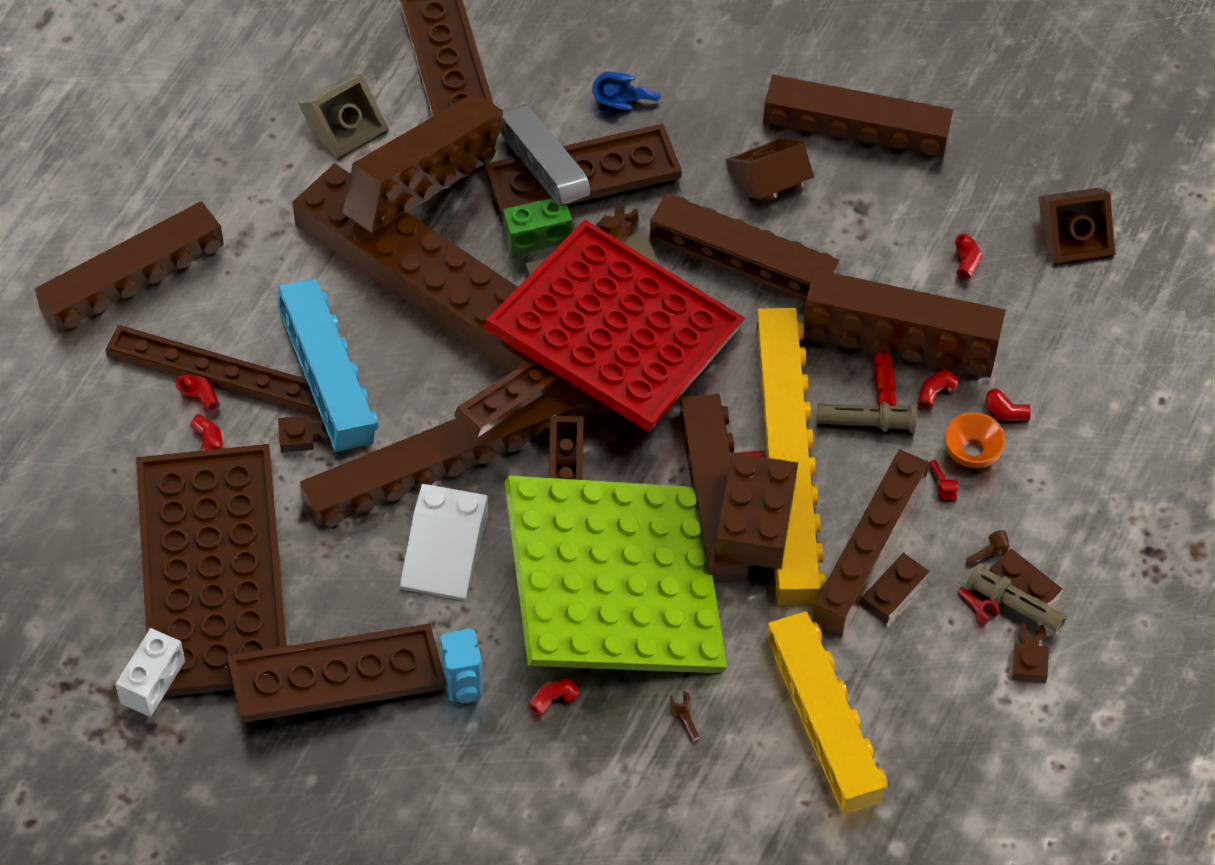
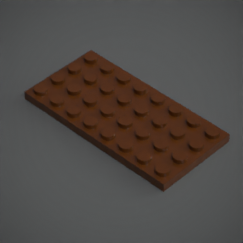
[136,444,287,697]

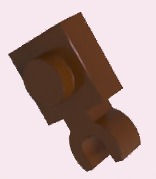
[595,205,639,243]
[278,415,332,453]
[1012,623,1049,683]

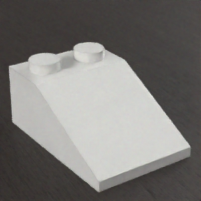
[400,484,488,602]

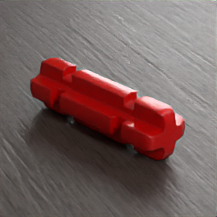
[874,352,897,406]

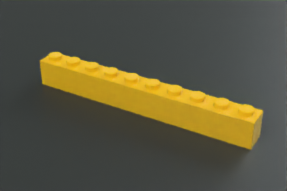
[756,308,826,606]

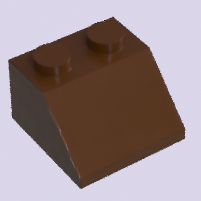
[726,138,814,202]
[1039,188,1116,263]

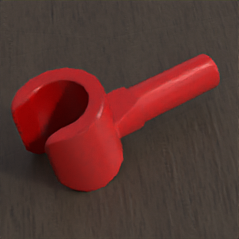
[929,460,959,500]
[957,586,1000,624]

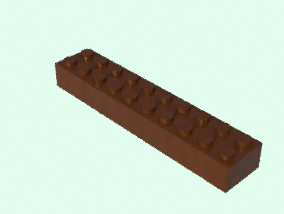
[292,163,531,373]

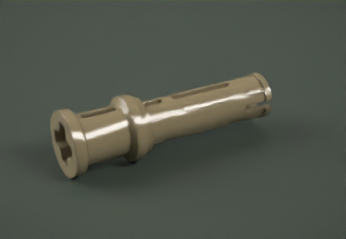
[817,402,916,433]
[966,563,1068,634]

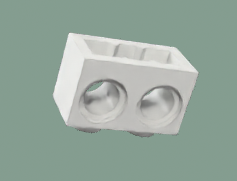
[115,628,185,717]

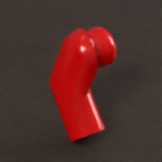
[955,233,982,280]
[917,370,959,410]
[176,374,220,412]
[985,389,1031,421]
[190,414,224,451]
[528,678,579,716]

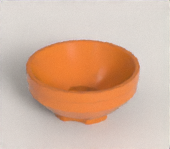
[945,412,1005,468]

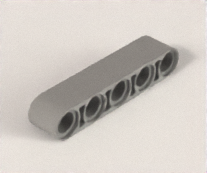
[500,104,590,206]

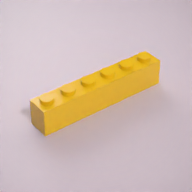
[766,611,888,815]

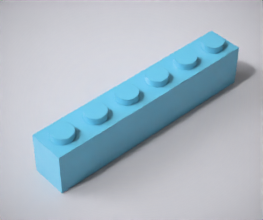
[277,278,379,452]

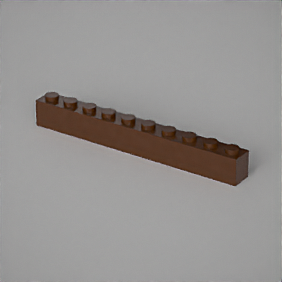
[300,380,613,530]

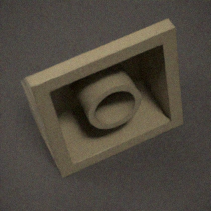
[298,74,389,158]

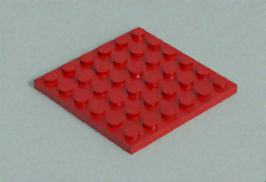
[483,220,745,432]

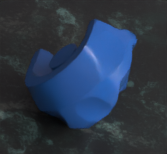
[592,71,661,110]

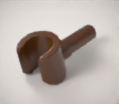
[966,530,1009,565]
[670,691,700,741]

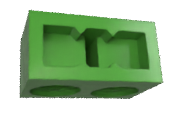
[503,198,572,256]

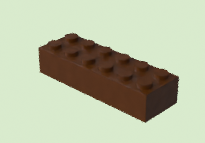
[343,92,504,233]
[803,269,1006,377]

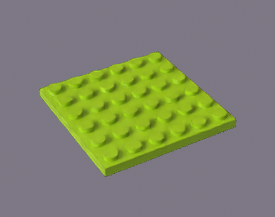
[505,476,727,673]

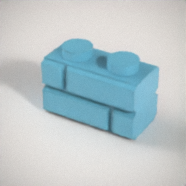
[440,628,483,703]

